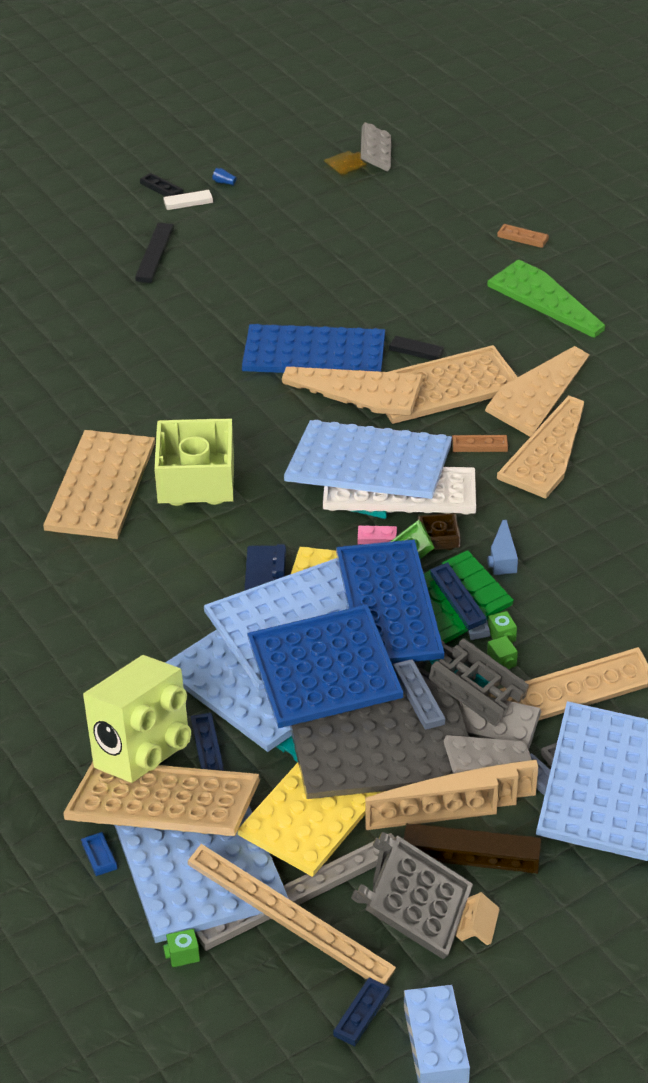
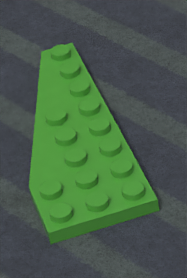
[487,259,605,338]

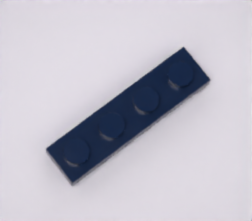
[430,562,486,630]
[190,713,224,771]

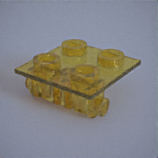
[324,151,366,174]

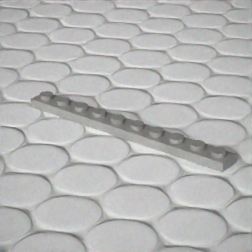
[195,833,395,951]

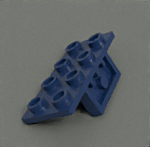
[244,544,286,591]

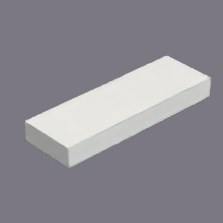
[163,190,213,210]

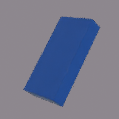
[81,832,117,876]

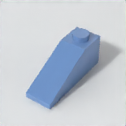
[487,520,518,575]

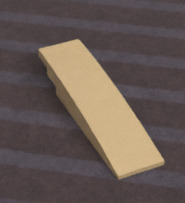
[365,760,538,830]

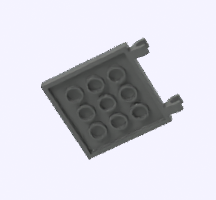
[351,832,473,959]

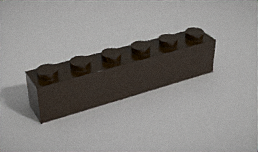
[404,823,541,874]

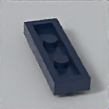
[333,978,390,1046]

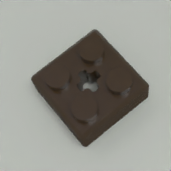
[418,513,461,551]

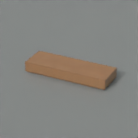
[498,224,549,248]
[452,435,508,452]

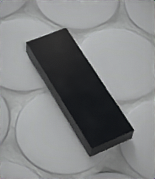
[140,173,183,197]
[389,336,444,360]

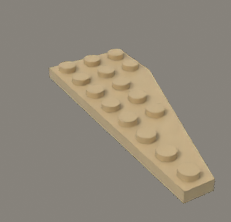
[485,346,590,437]
[282,367,423,415]
[497,395,584,499]

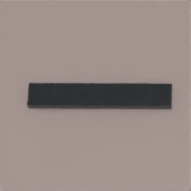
[135,222,174,283]

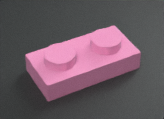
[358,526,397,544]

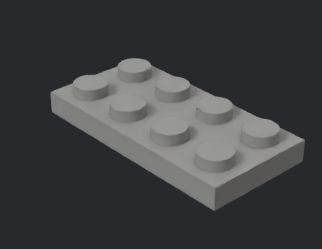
[361,122,391,171]
[457,696,541,750]
[444,735,532,774]

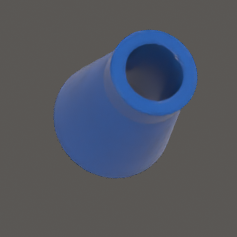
[212,168,237,185]

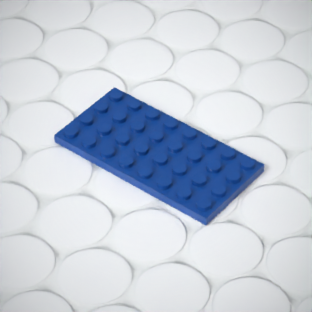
[242,324,385,373]
[336,540,444,664]

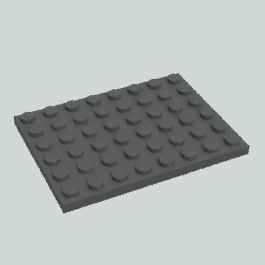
[290,682,468,799]

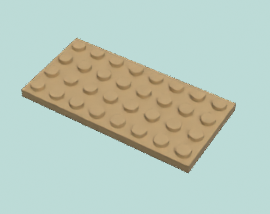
[386,345,518,424]
[43,430,155,539]
[64,762,260,836]

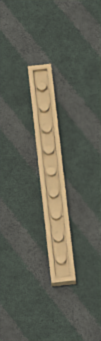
[188,844,396,985]

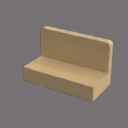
[455,892,499,945]

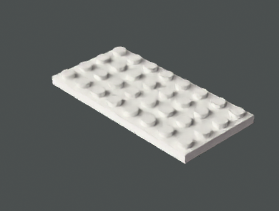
[323,467,476,514]

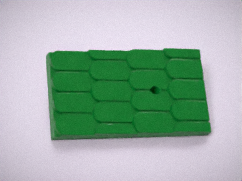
[424,550,514,644]

